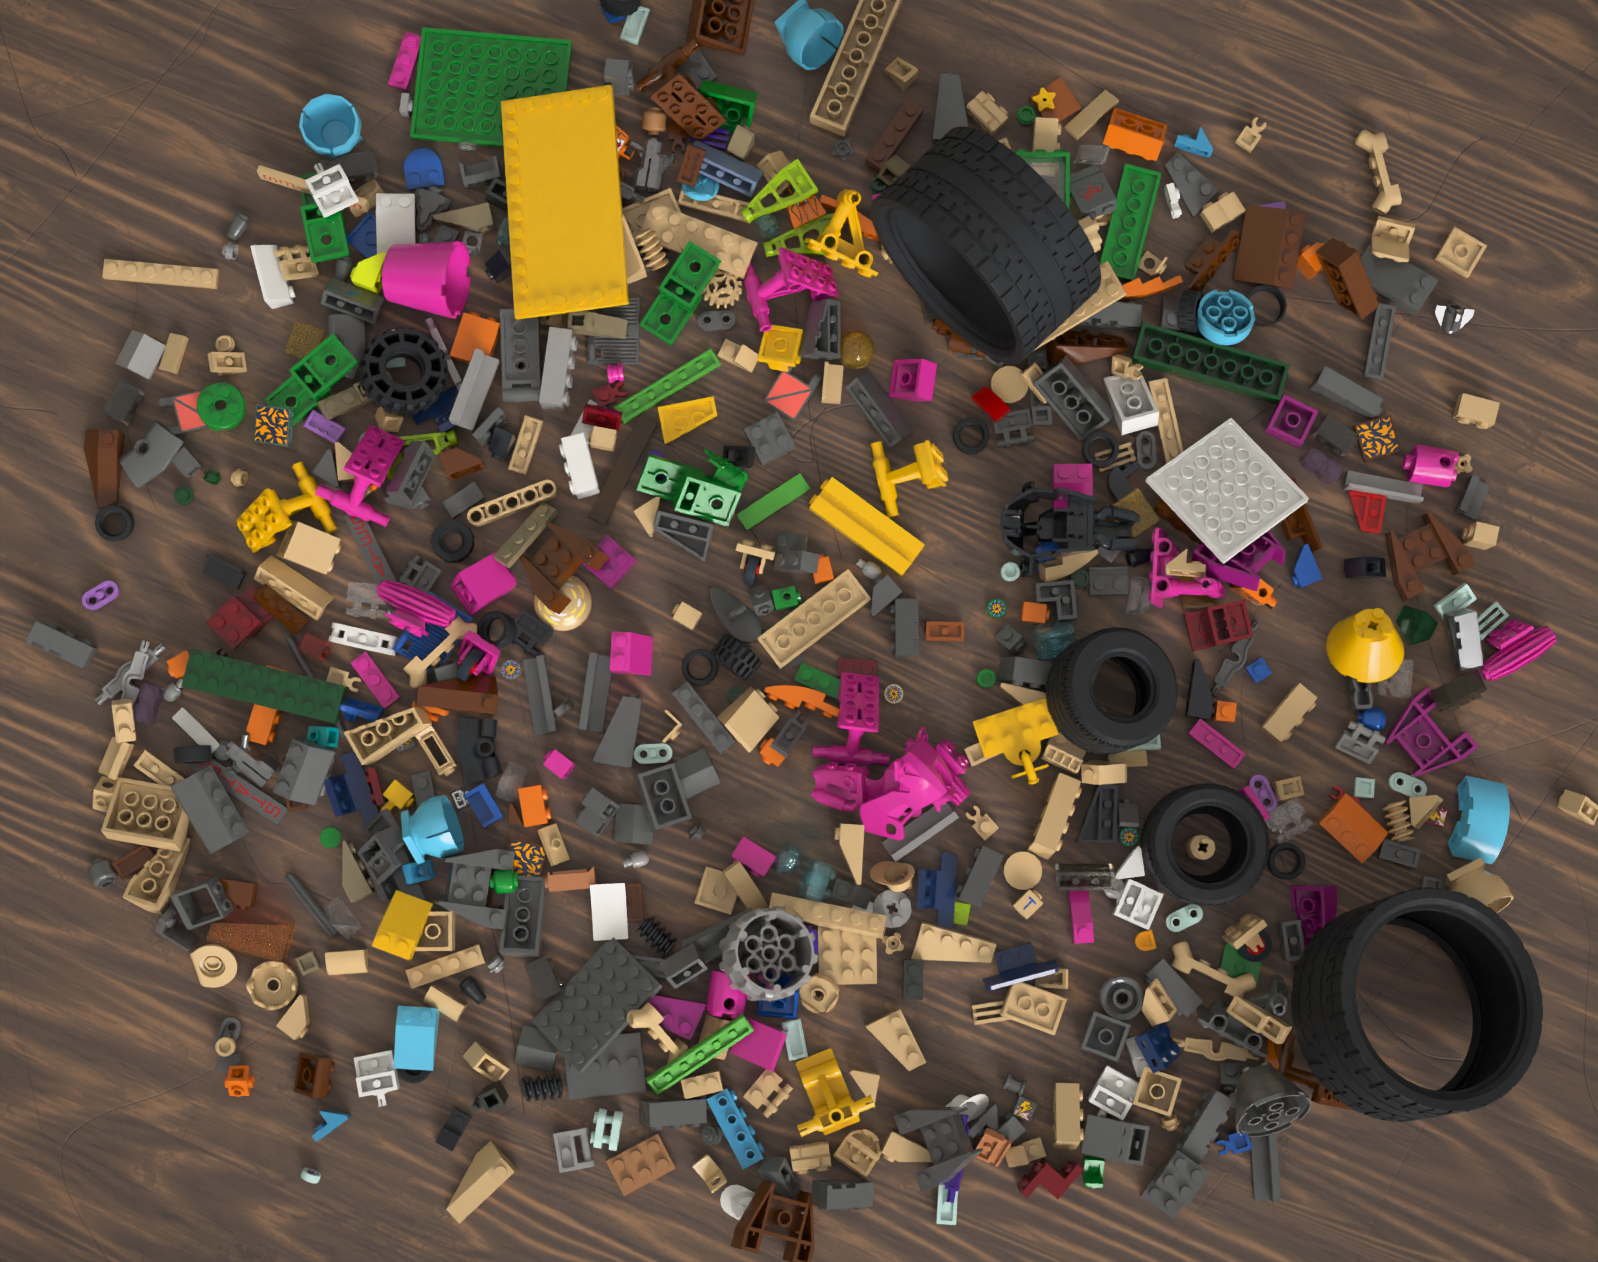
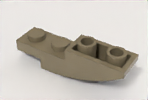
[317,370,393,421]

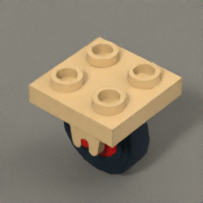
[736,539,776,585]
[1221,913,1272,962]

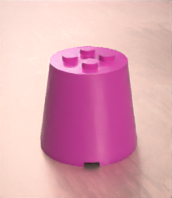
[382,241,471,319]

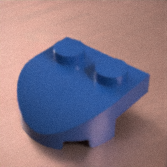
[404,148,445,189]

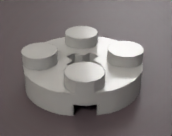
[873,890,912,928]

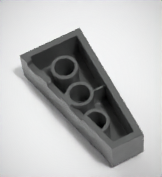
[1173,1087,1236,1165]

